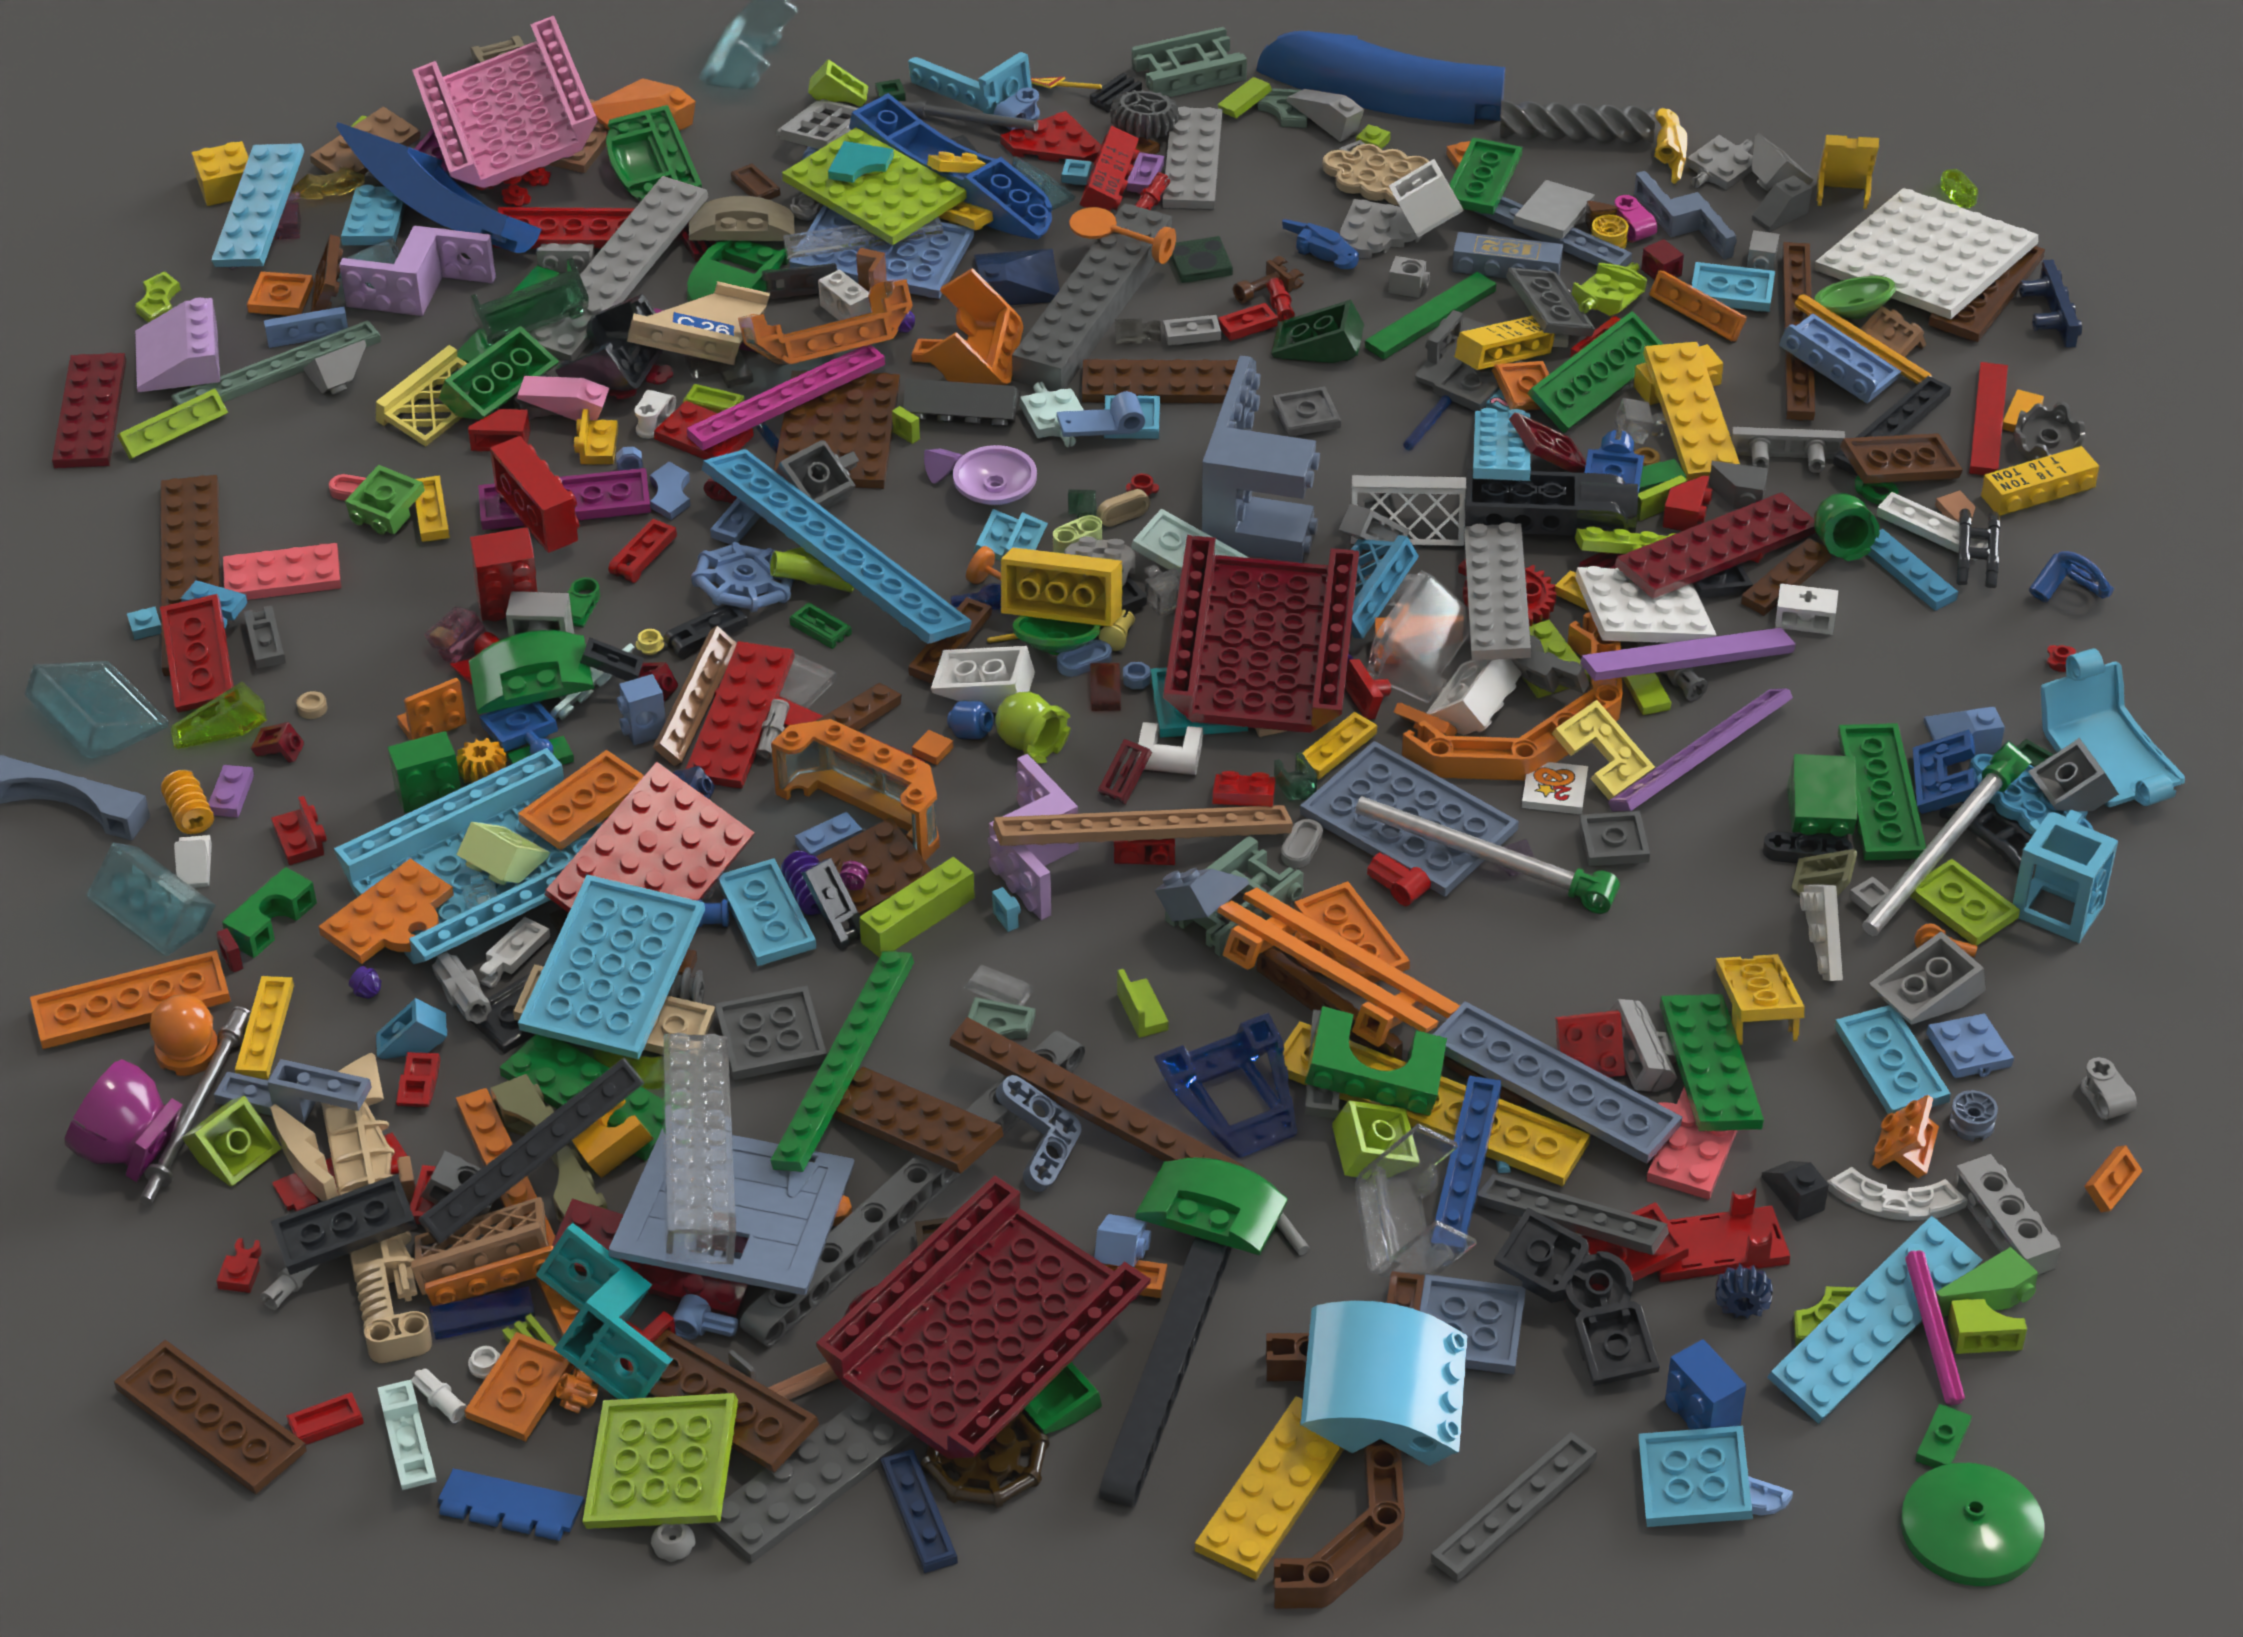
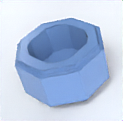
[616,447,643,471]
[1123,662,1150,689]

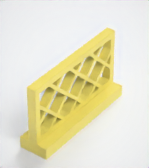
[376,345,467,447]

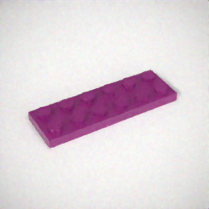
[478,468,651,530]

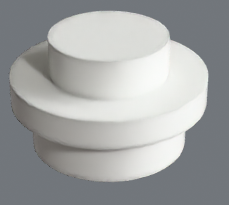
[468,1346,501,1379]

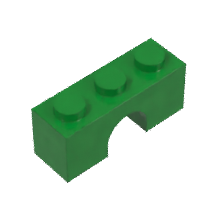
[222,867,317,958]

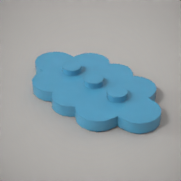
[1968,754,2094,835]

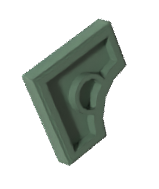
[1258,89,1308,128]
[967,997,1036,1039]

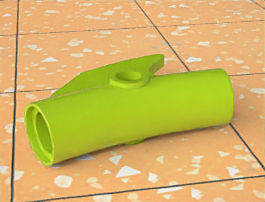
[770,547,854,593]

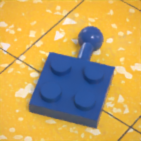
[479,701,558,755]

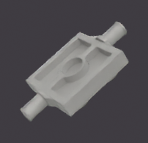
[1686,135,1753,190]

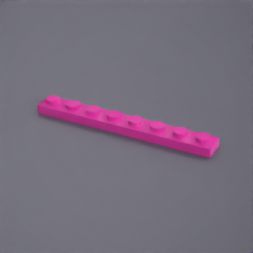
[687,344,885,450]

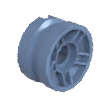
[1949,1090,1998,1141]

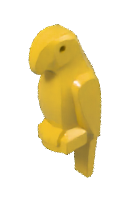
[1654,108,1687,184]

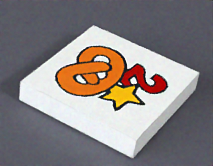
[1522,762,1588,815]

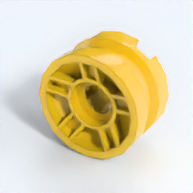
[1591,214,1629,249]

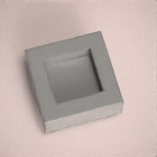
[1849,876,1890,915]

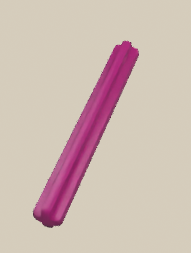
[1905,1250,1965,1405]

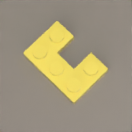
[1552,700,1655,801]

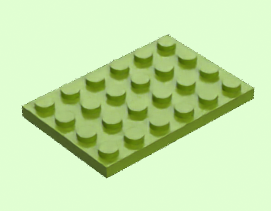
[782,127,967,245]

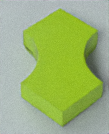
[135,271,181,323]
[1793,1286,1857,1346]

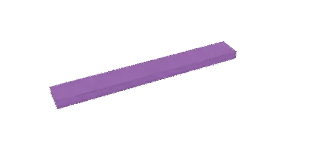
[1580,628,1796,681]
[1608,688,1793,812]

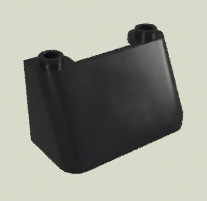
[555,294,663,391]

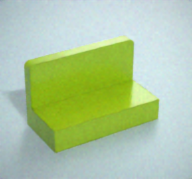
[1117,969,1169,1038]

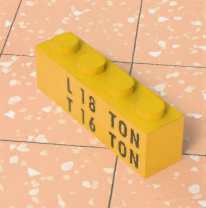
[1454,316,1555,370]
[1981,446,2099,516]

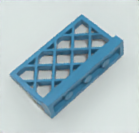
[1351,535,1419,639]

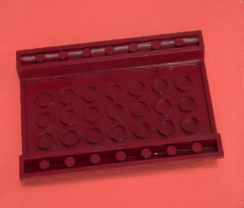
[1163,535,1359,733]
[816,1175,1151,1459]

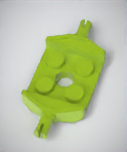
[1571,262,1647,316]

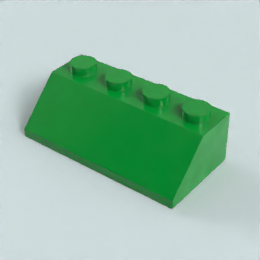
[438,326,559,419]

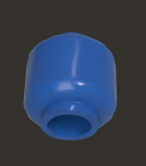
[947,701,994,739]

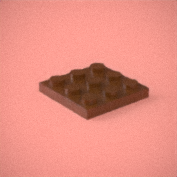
[816,817,931,916]

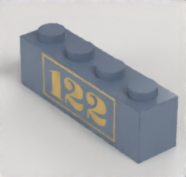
[1452,232,1563,278]

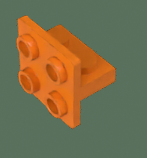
[1872,1095,1939,1178]

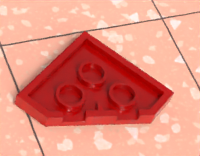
[1000,111,1101,162]

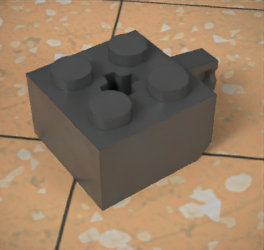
[776,440,859,510]

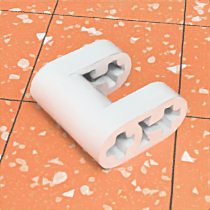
[1136,722,1203,775]

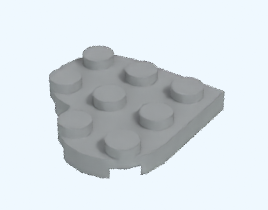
[1340,199,1423,258]

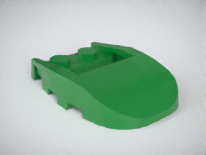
[687,240,789,302]

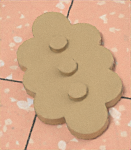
[1323,144,1429,206]

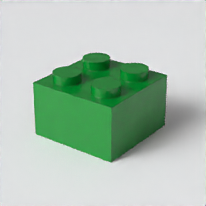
[387,731,461,813]

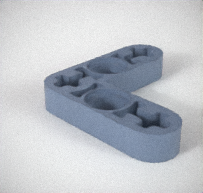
[996,1075,1082,1192]

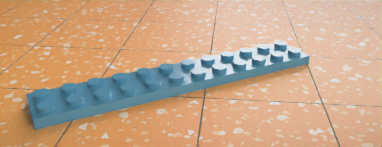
[702,449,972,644]

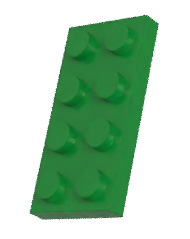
[1449,137,1523,215]

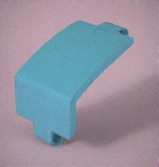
[2041,648,2185,807]

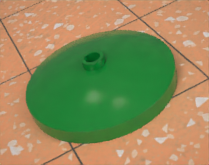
[1901,1463,2044,1586]

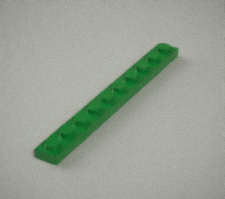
[770,951,914,1172]

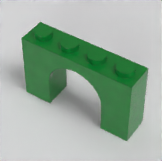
[1304,1006,1447,1116]

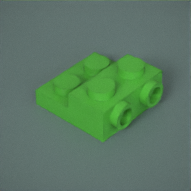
[345,465,425,534]

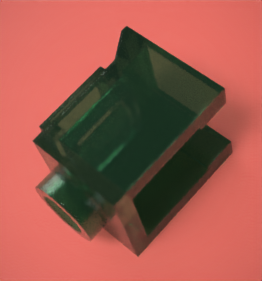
[1274,752,1317,801]

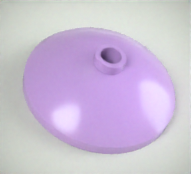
[953,445,1037,505]

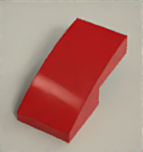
[396,1052,441,1107]

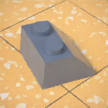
[1154,868,1249,922]

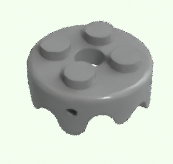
[1064,537,1135,586]

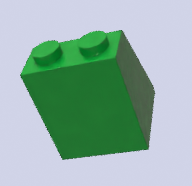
[1787,754,1857,836]

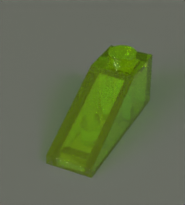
[171,682,267,749]

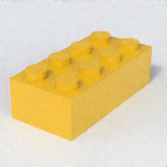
[1001,547,1122,627]

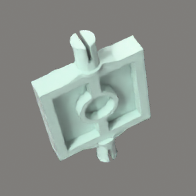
[1019,382,1083,447]

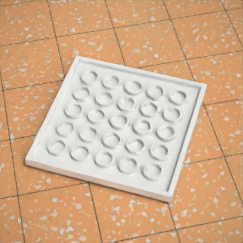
[1815,188,2038,319]

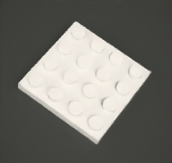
[1575,566,1716,643]

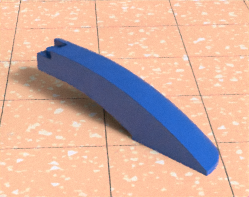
[336,122,541,253]

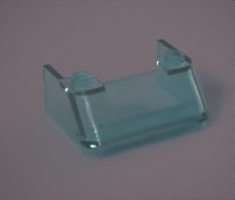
[698,0,798,90]

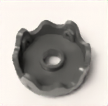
[2014,402,2086,461]

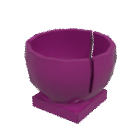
[64,1059,183,1182]

